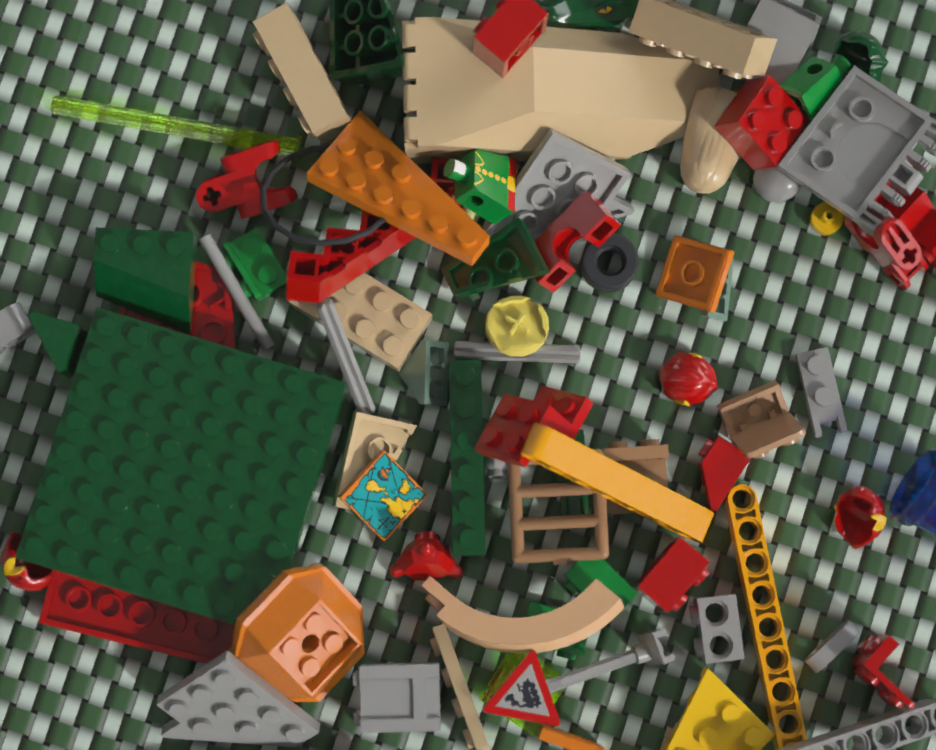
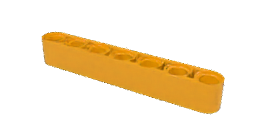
[521,423,714,543]

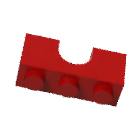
[534,190,621,293]

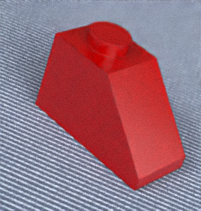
[698,436,751,512]

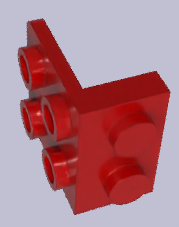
[851,633,915,710]

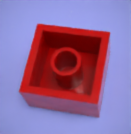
[473,0,548,79]
[714,75,809,170]
[633,537,711,613]

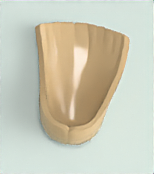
[680,87,741,194]

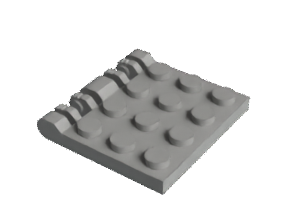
[778,66,936,236]

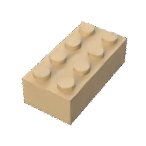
[629,0,777,79]
[252,3,352,144]
[288,247,432,372]

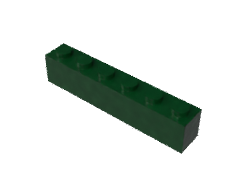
[449,360,486,556]

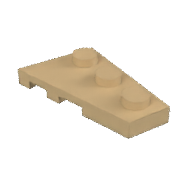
[332,411,417,510]

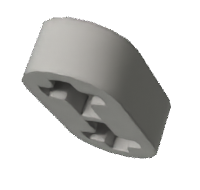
[804,619,860,673]

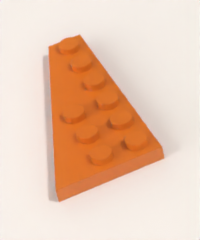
[306,110,490,266]

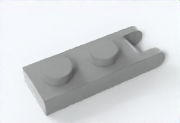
[795,347,847,438]

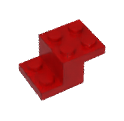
[474,386,594,468]

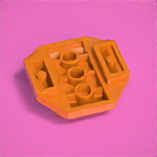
[229,563,365,702]

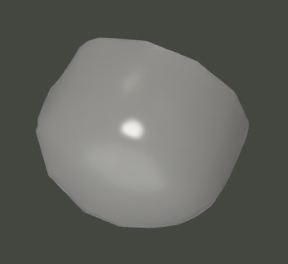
[753,156,801,203]

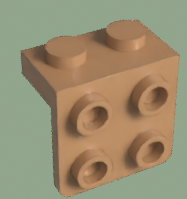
[717,380,806,459]
[602,439,669,515]

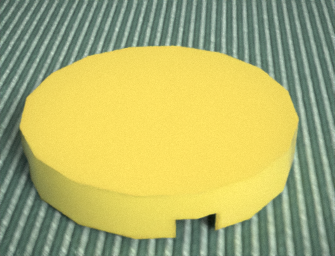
[485,295,549,357]

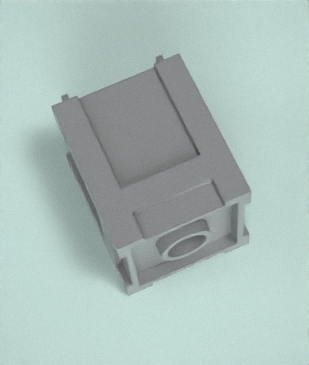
[353,662,441,733]

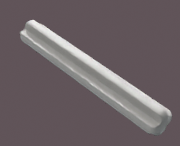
[316,299,375,415]
[454,341,581,364]

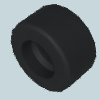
[580,233,639,293]

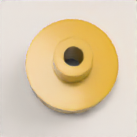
[810,202,843,236]

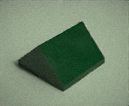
[28,312,88,378]

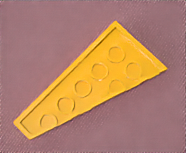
[663,665,775,750]

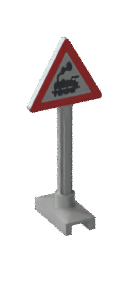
[482,629,676,726]

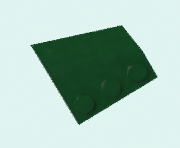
[329,0,405,85]
[93,227,197,334]

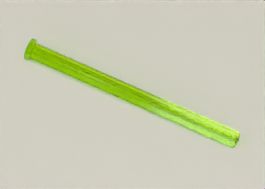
[51,95,303,161]

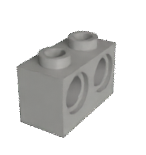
[689,594,745,664]

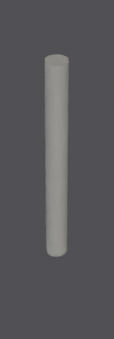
[199,233,274,350]

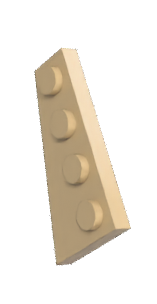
[430,624,491,750]

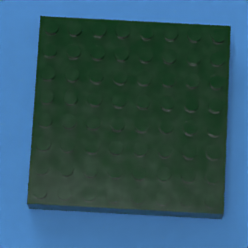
[15,307,348,625]

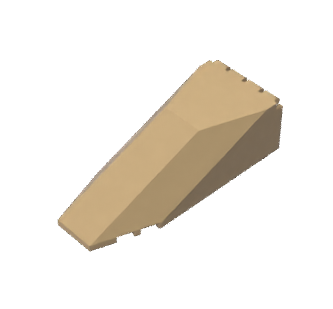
[402,17,720,164]

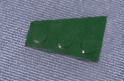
[441,218,550,298]

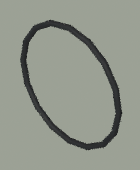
[260,144,386,246]

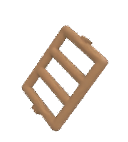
[507,449,609,565]

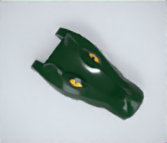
[538,0,639,30]

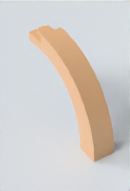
[421,576,624,654]

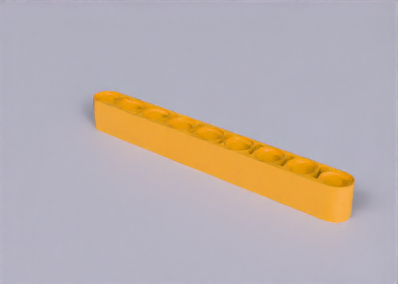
[724,484,807,750]

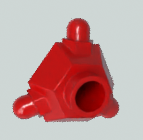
[390,531,463,581]

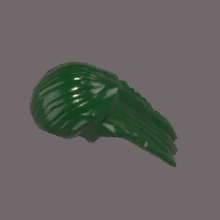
[834,31,889,82]

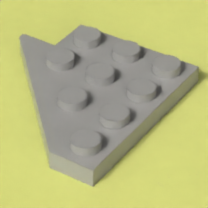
[482,128,635,241]
[157,650,320,747]

